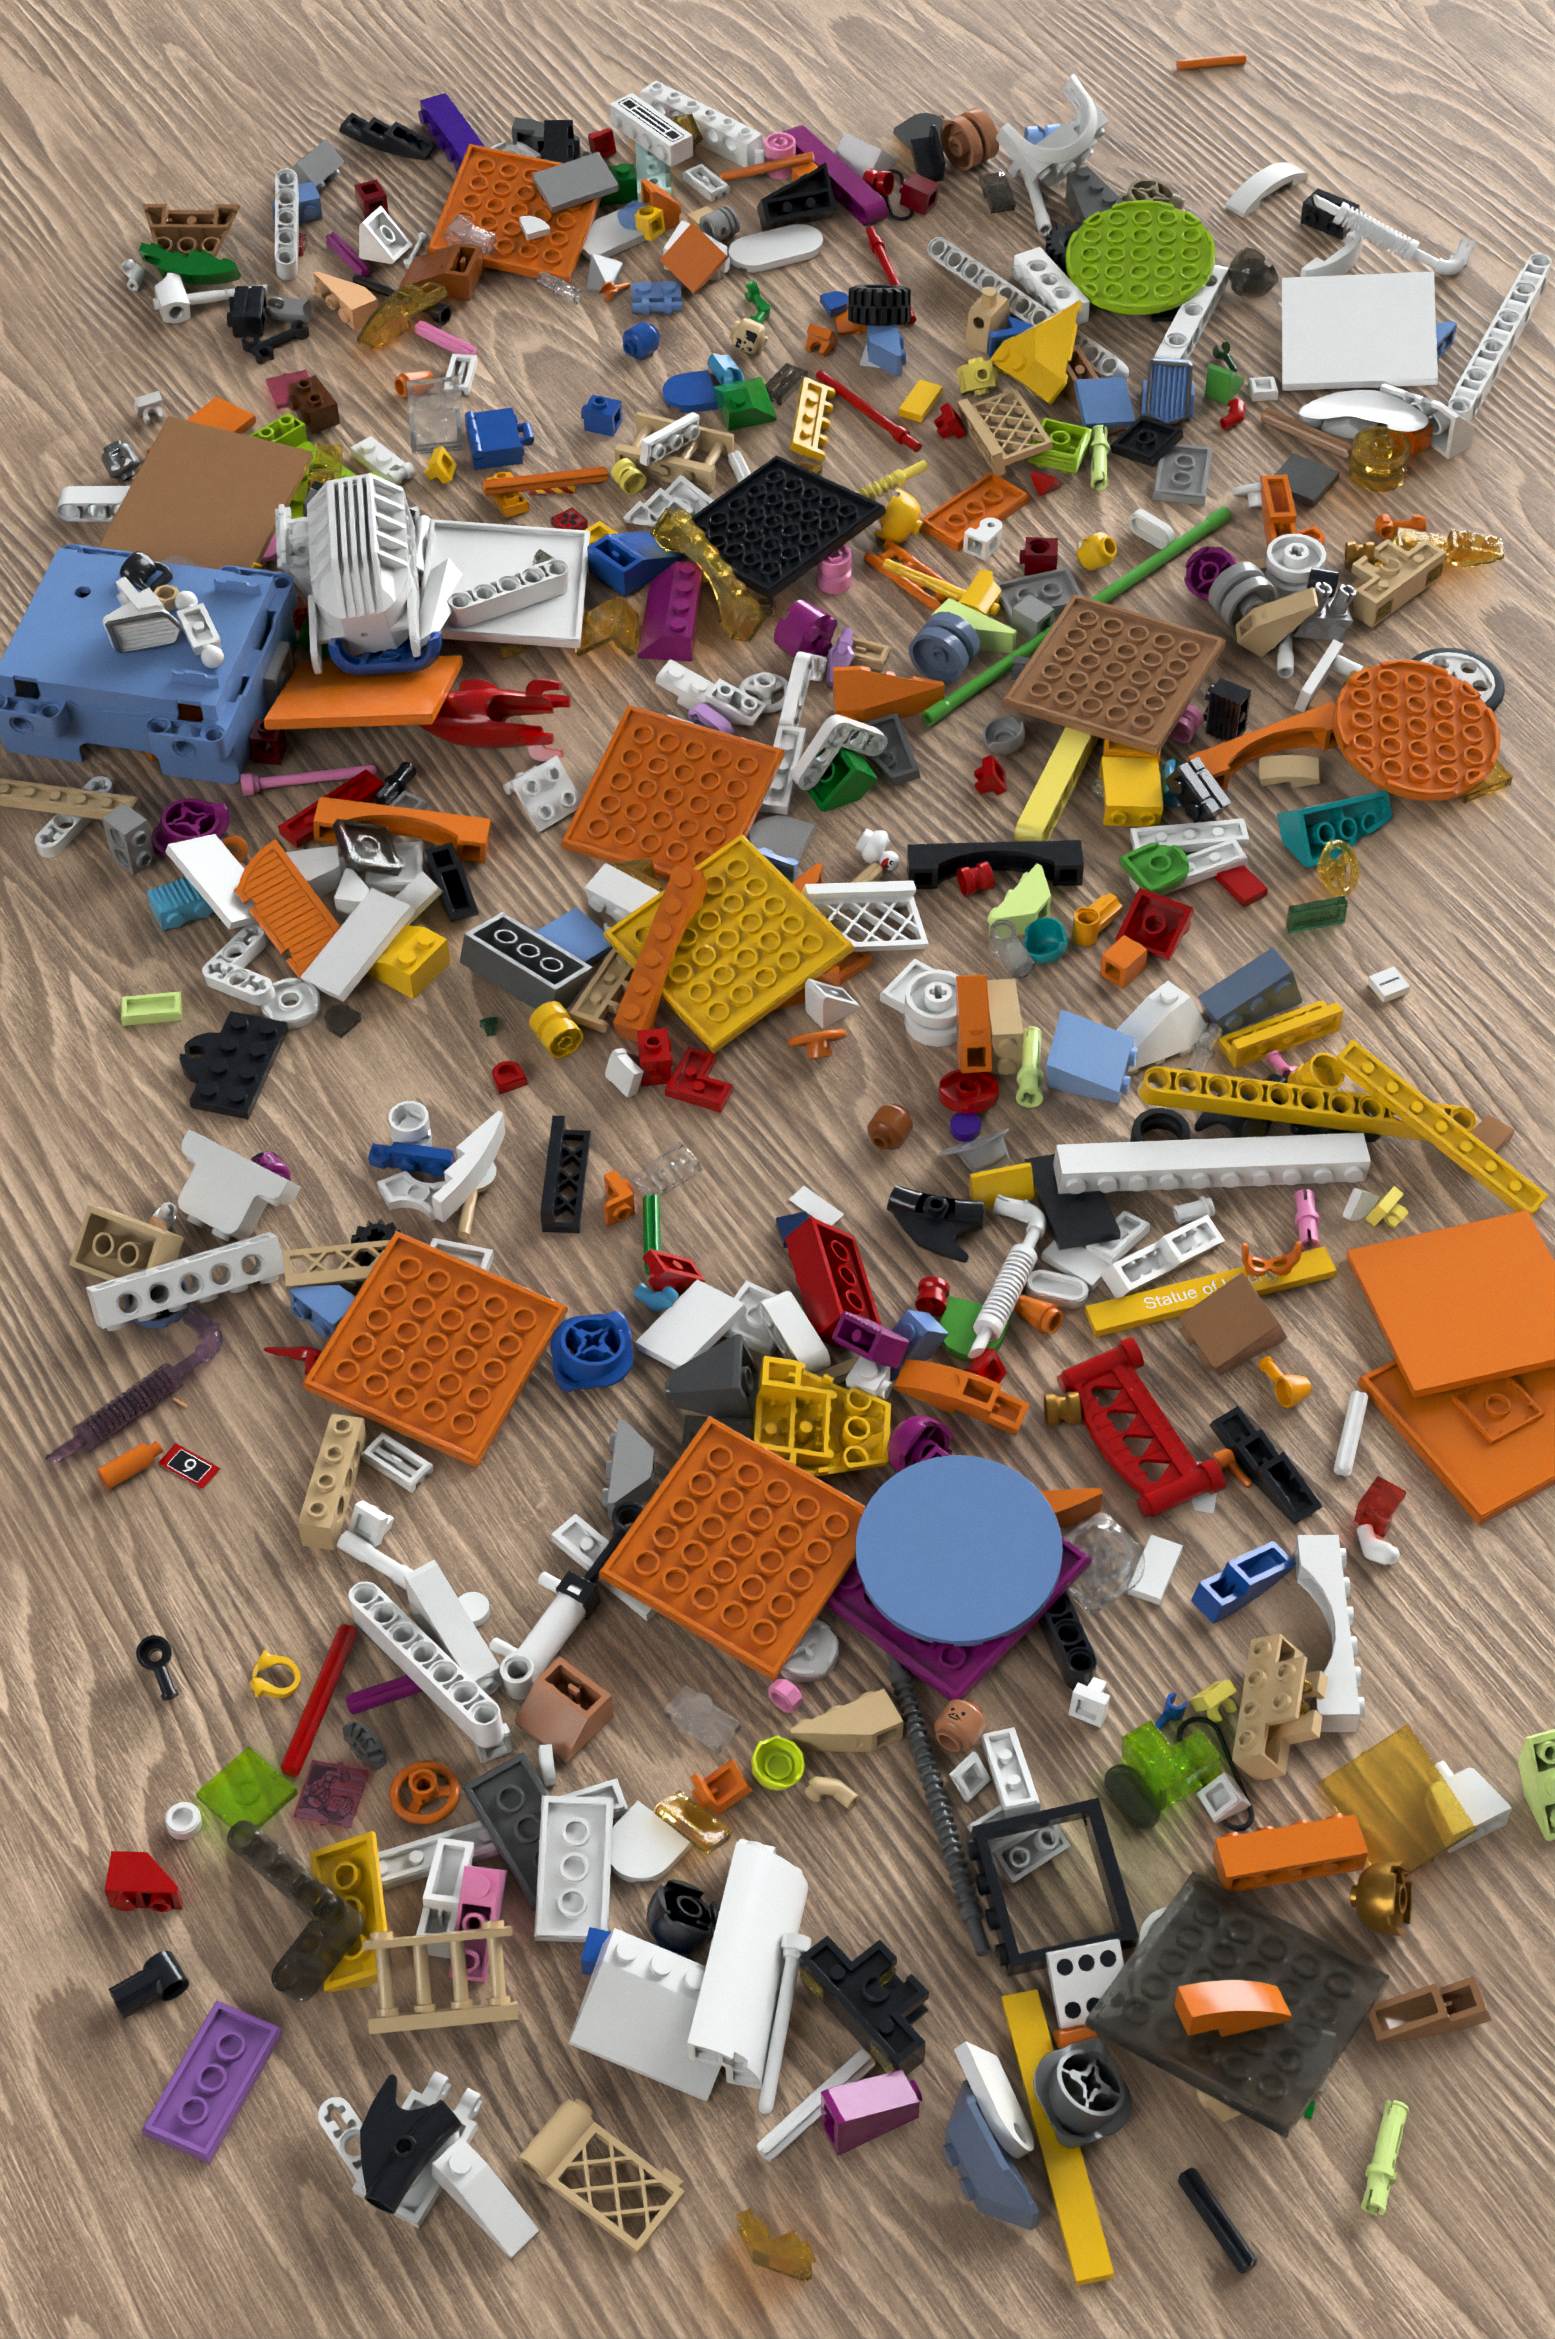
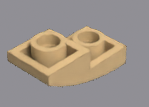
[1259,755,1321,788]

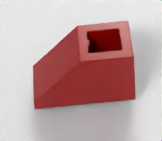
[104,1851,183,1912]

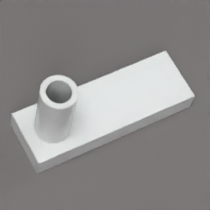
[1294,640,1364,713]

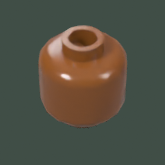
[867,1104,913,1150]

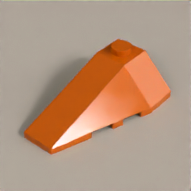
[833,666,945,723]

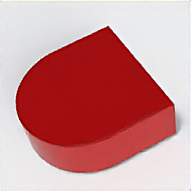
[492,1061,528,1095]

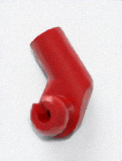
[1219,398,1245,430]

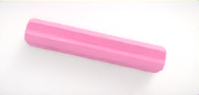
[414,321,477,355]

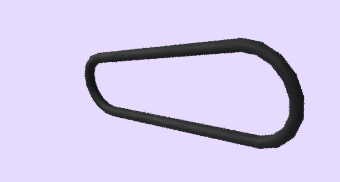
[1177,1716,1255,1831]

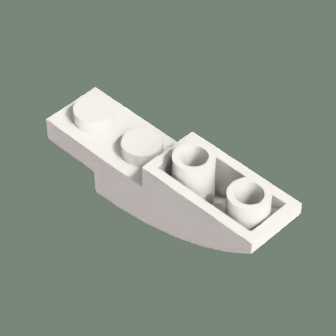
[655,659,767,726]

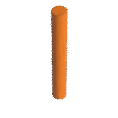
[1176,54,1247,70]

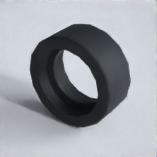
[1130,1108,1191,1142]

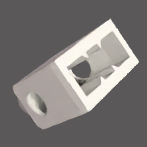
[1425,1761,1512,1853]

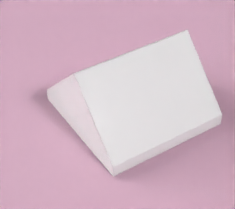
[835,132,897,179]
[359,206,413,264]

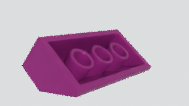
[637,562,704,661]

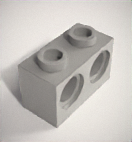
[102,803,156,875]

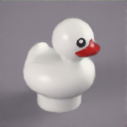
[855,828,899,871]

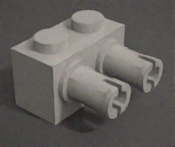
[1292,582,1356,641]

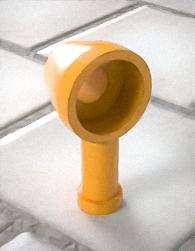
[1258,1356,1311,1408]

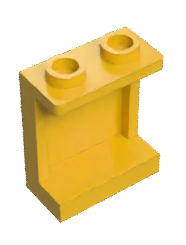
[1098,756,1164,827]

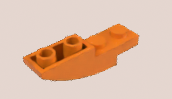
[893,1359,1030,1436]

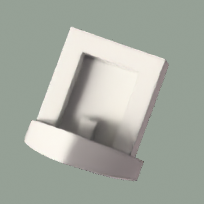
[605,1048,644,1098]

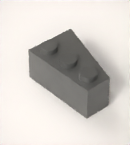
[1065,166,1124,225]

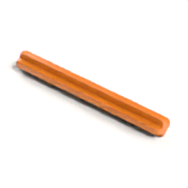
[482,466,608,496]

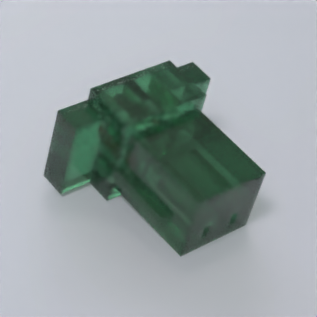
[479,1017,498,1037]

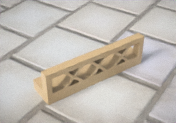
[283,1240,390,1298]

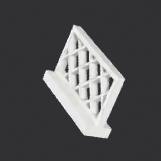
[801,881,929,952]

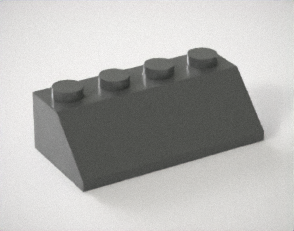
[460,912,593,1009]

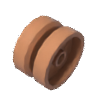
[940,108,999,171]

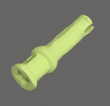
[1016,1026,1044,1108]

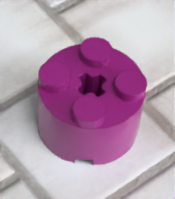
[774,600,838,658]

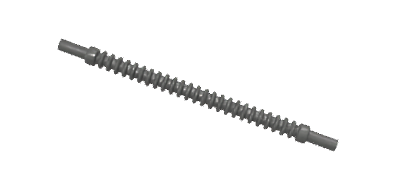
[886,1653,991,1957]

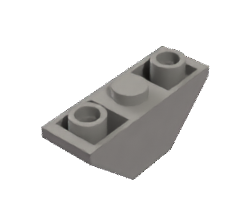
[602,1420,656,1521]

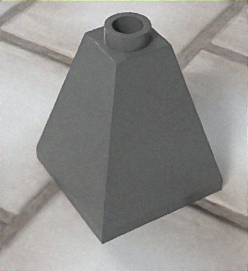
[665,1334,759,1425]

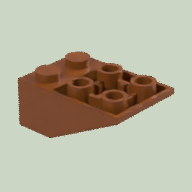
[399,243,484,301]

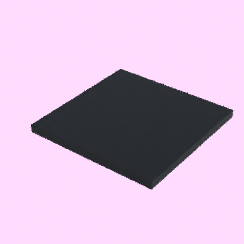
[663,455,886,599]

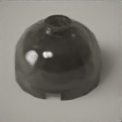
[1228,247,1278,298]

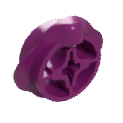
[151,798,230,855]

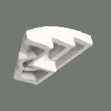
[623,475,714,531]

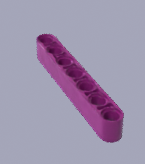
[783,125,888,226]

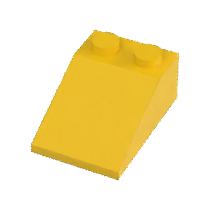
[366,925,450,999]

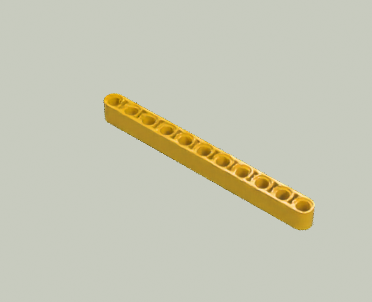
[1138,1066,1477,1141]

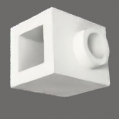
[846,1356,893,1401]

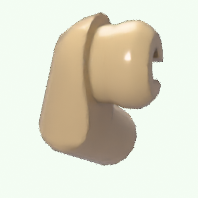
[805,1776,860,1810]

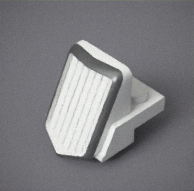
[102,577,182,653]

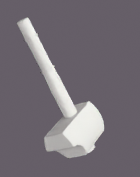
[152,273,268,324]

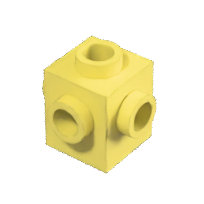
[956,357,998,396]

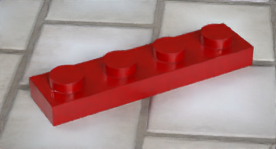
[278,769,384,849]

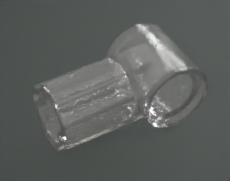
[443,214,497,255]
[988,920,1035,980]

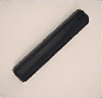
[1178,2167,1257,2274]

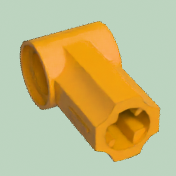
[1072,893,1123,946]

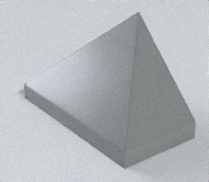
[586,253,623,295]

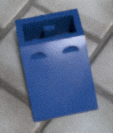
[587,531,684,597]

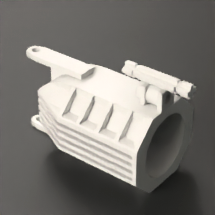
[275,473,421,674]

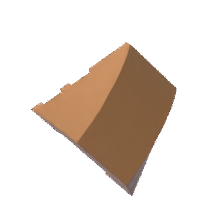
[143,204,240,258]

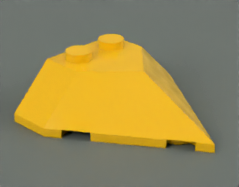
[990,300,1082,405]

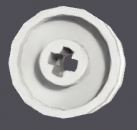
[1264,534,1326,599]
[904,969,959,1047]

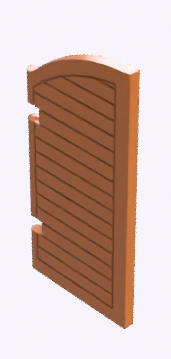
[234,839,340,979]

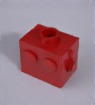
[637,1028,673,1086]

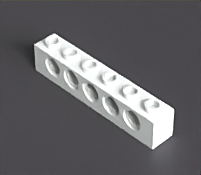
[641,81,763,167]
[86,1232,285,1331]

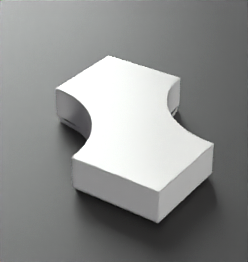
[377,1171,459,1221]

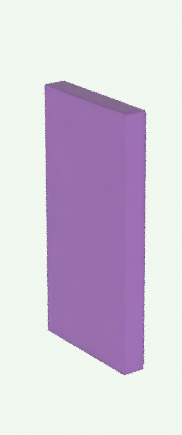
[142,2000,283,2164]

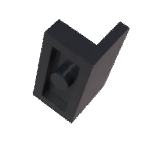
[909,125,946,182]

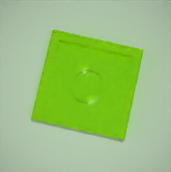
[196,1746,298,1841]

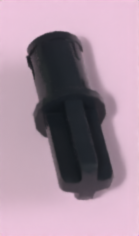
[375,762,416,805]

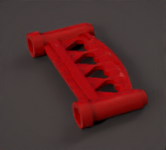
[1057,1337,1226,1518]

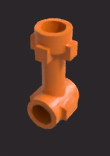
[1374,514,1426,539]

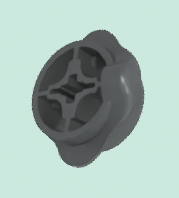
[1033,2038,1132,2148]

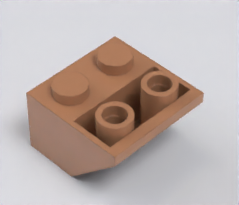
[514,1656,614,1764]

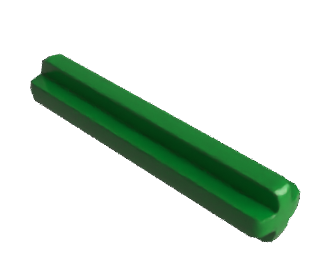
[642,1194,661,1275]

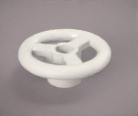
[1231,483,1262,508]
[738,672,789,713]

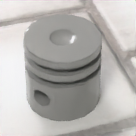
[700,205,740,241]

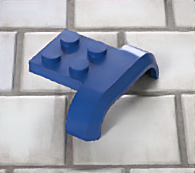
[328,631,442,675]

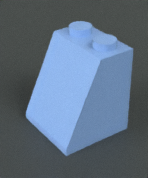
[1046,1010,1138,1104]

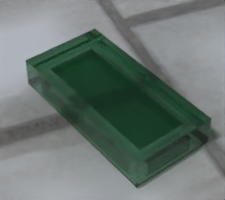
[1286,896,1348,934]

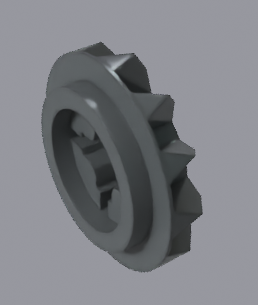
[342,1721,387,1771]

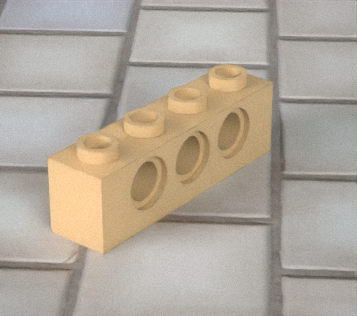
[297,1414,368,1550]

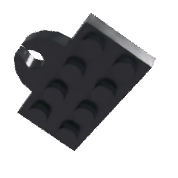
[180,1011,288,1120]

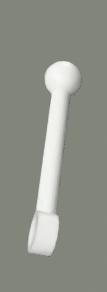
[403,232,427,269]

